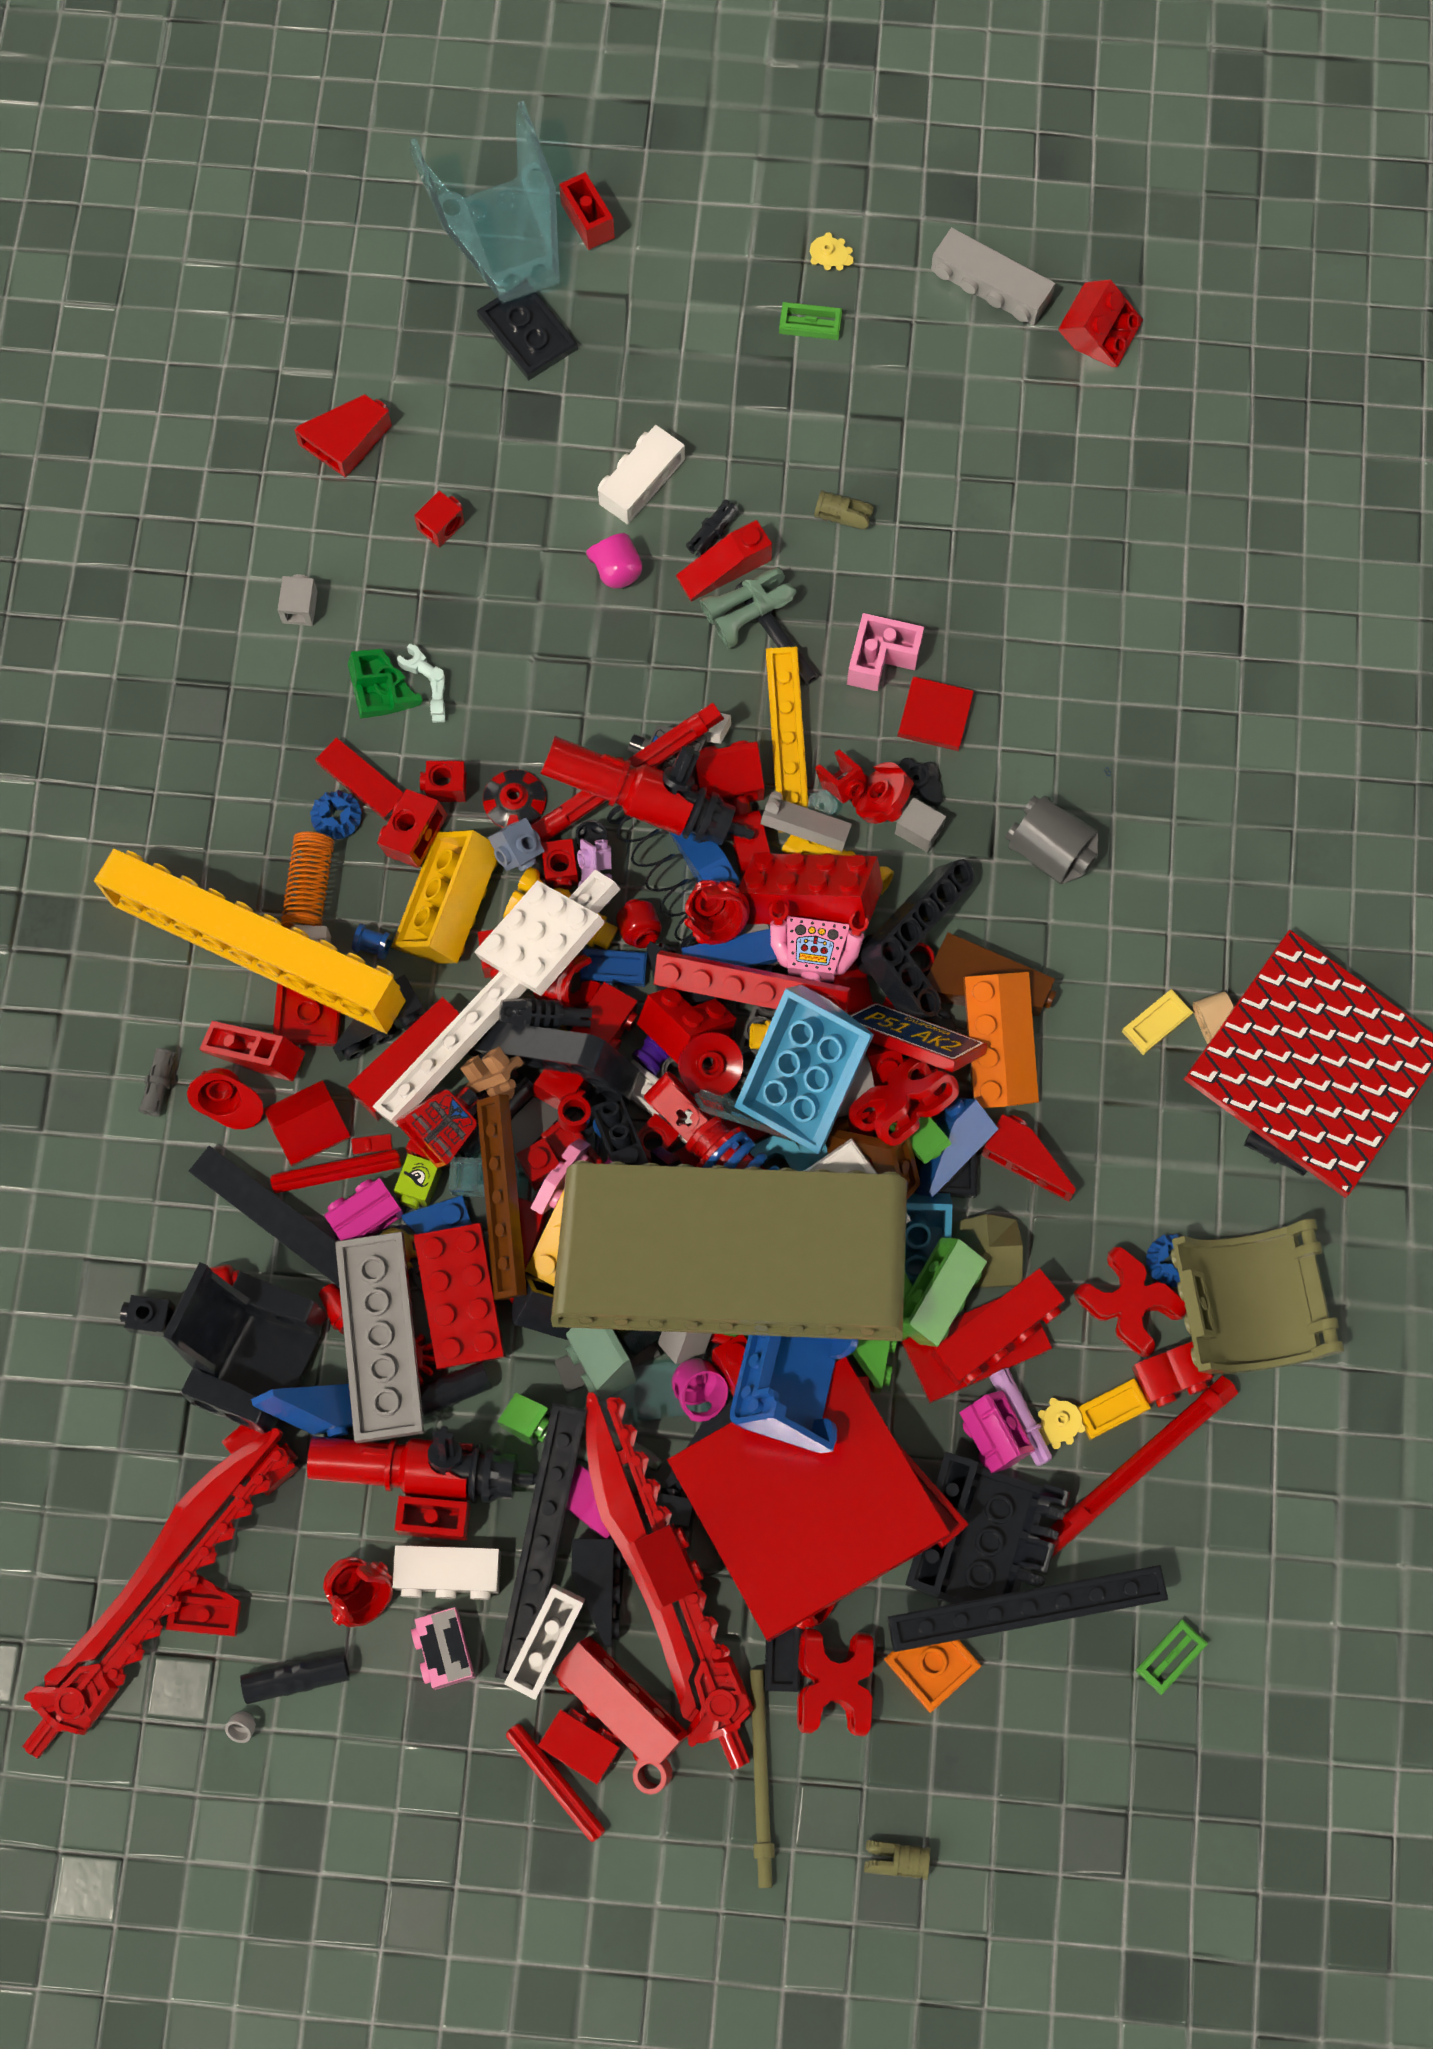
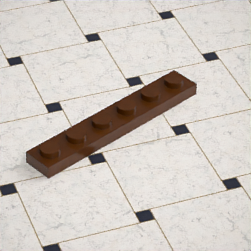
[476,1094,527,1300]

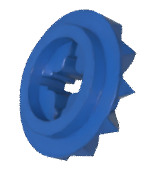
[310,790,362,840]
[1146,1234,1181,1287]

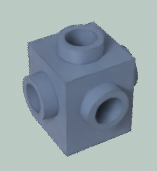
[488,818,544,872]

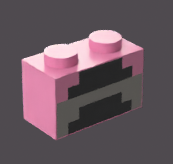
[411,1607,476,1690]

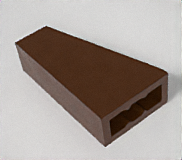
[927,932,1057,1017]

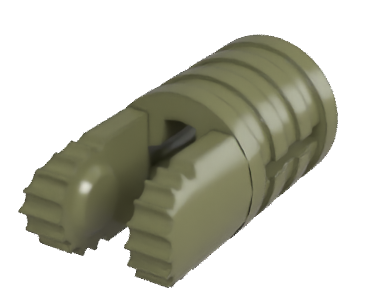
[814,490,874,530]
[864,1840,930,1880]

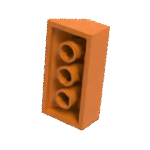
[963,972,1039,1108]

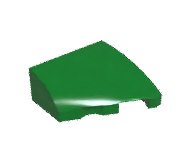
[347,649,422,719]

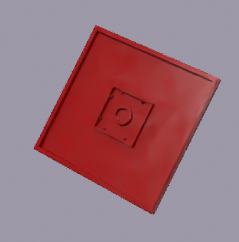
[667,1357,951,1642]

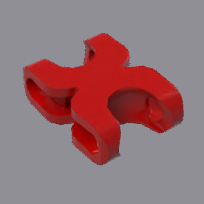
[849,1058,959,1146]
[1074,1247,1187,1357]
[797,1629,873,1737]

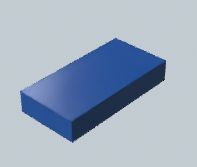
[580,948,647,987]

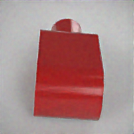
[730,796,770,874]

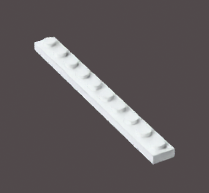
[372,870,620,1127]

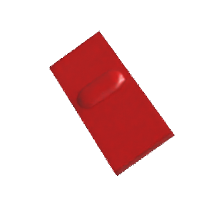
[351,1134,392,1155]

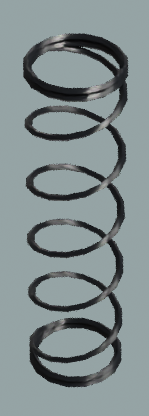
[607,805,700,948]

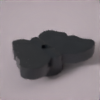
[898,758,943,806]

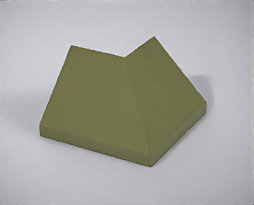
[951,1214,1023,1289]

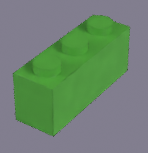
[903,1238,987,1347]

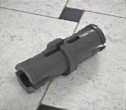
[139,1048,176,1117]

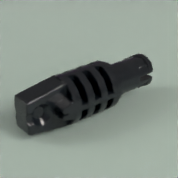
[499,998,592,1029]

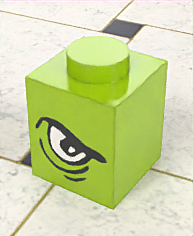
[394,1154,442,1209]

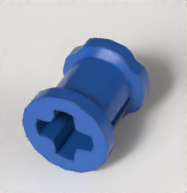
[352,923,392,960]

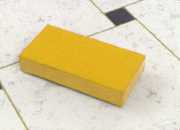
[1077,1379,1151,1440]

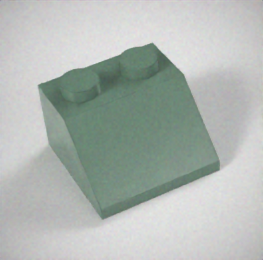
[565,1328,636,1401]

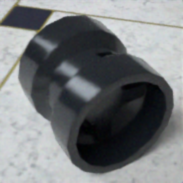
[576,819,609,851]

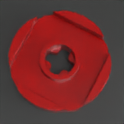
[851,762,914,824]

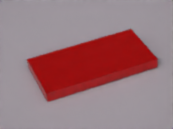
[901,1298,1052,1404]

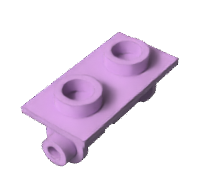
[577,839,612,905]

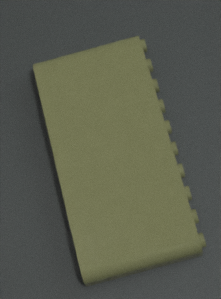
[551,1160,908,1341]

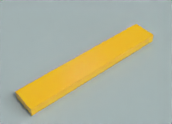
[766,647,809,833]

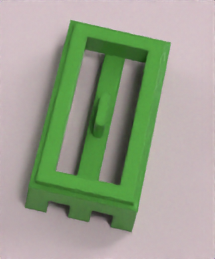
[779,302,842,340]
[1134,1619,1208,1695]

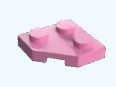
[531,1138,591,1215]

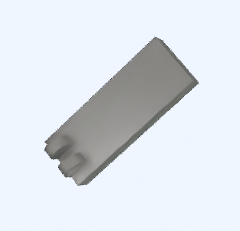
[760,791,852,852]

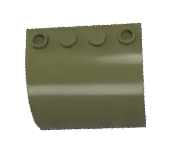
[1171,1219,1344,1374]

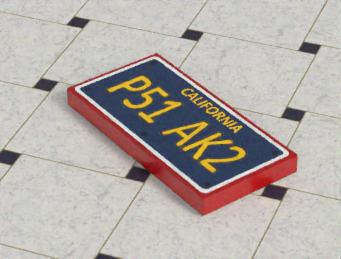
[850,1002,988,1072]

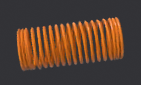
[281,831,335,929]

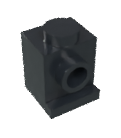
[120,1295,176,1337]
[643,1488,693,1530]

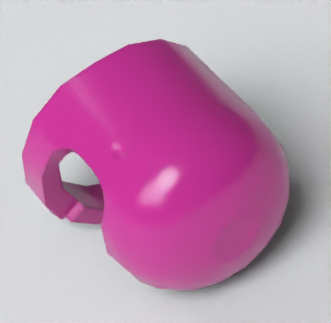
[586,533,642,589]
[672,1358,728,1422]

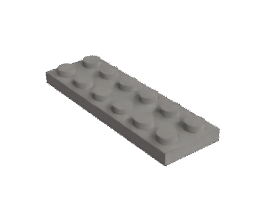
[335,1232,425,1443]

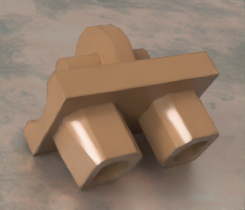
[460,1046,524,1100]

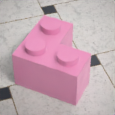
[847,613,924,691]

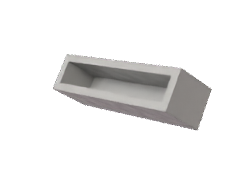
[931,227,1055,326]

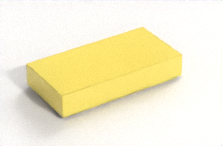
[1122,989,1193,1056]

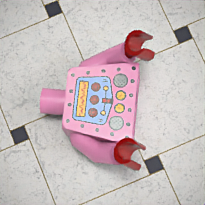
[768,901,870,982]

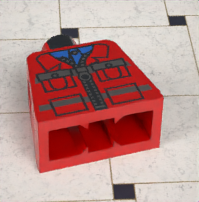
[395,1087,479,1168]

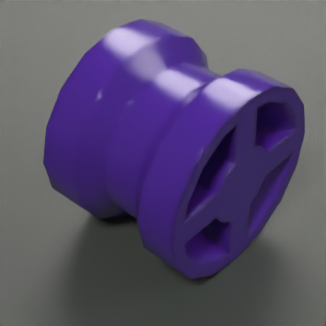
[632,1036,670,1076]

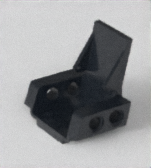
[162,1262,328,1434]

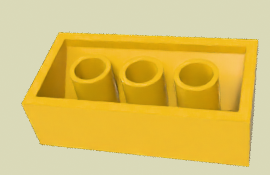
[391,830,498,964]

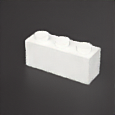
[598,425,685,525]
[392,1546,501,1600]
[504,1584,585,1700]

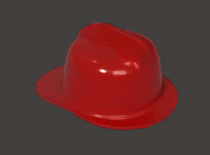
[187,1068,264,1130]

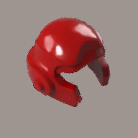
[684,879,750,945]
[533,955,601,1008]
[323,1557,393,1628]

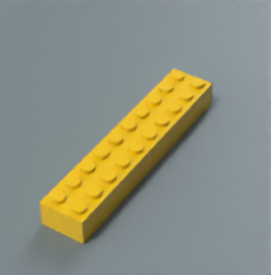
[94,849,406,1034]

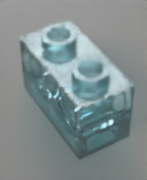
[449,1157,520,1197]

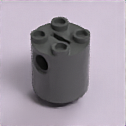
[1005,796,1098,884]

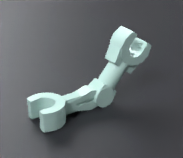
[397,644,445,723]

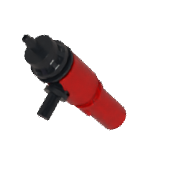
[540,736,755,845]
[307,1426,538,1504]

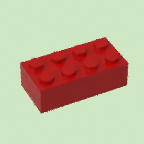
[738,852,883,927]
[413,1223,506,1370]

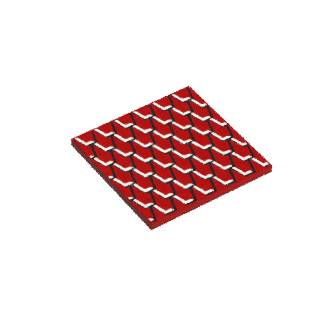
[1183,930,1433,1198]

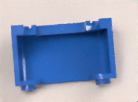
[730,1335,858,1453]

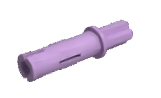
[989,1368,1052,1466]

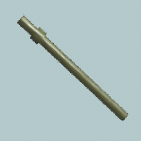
[750,1670,775,1888]

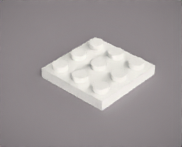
[475,880,605,996]

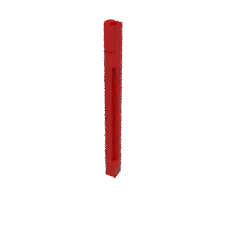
[531,703,724,843]
[1040,1375,1238,1558]

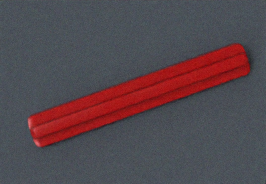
[270,1149,401,1193]
[505,1724,605,1842]

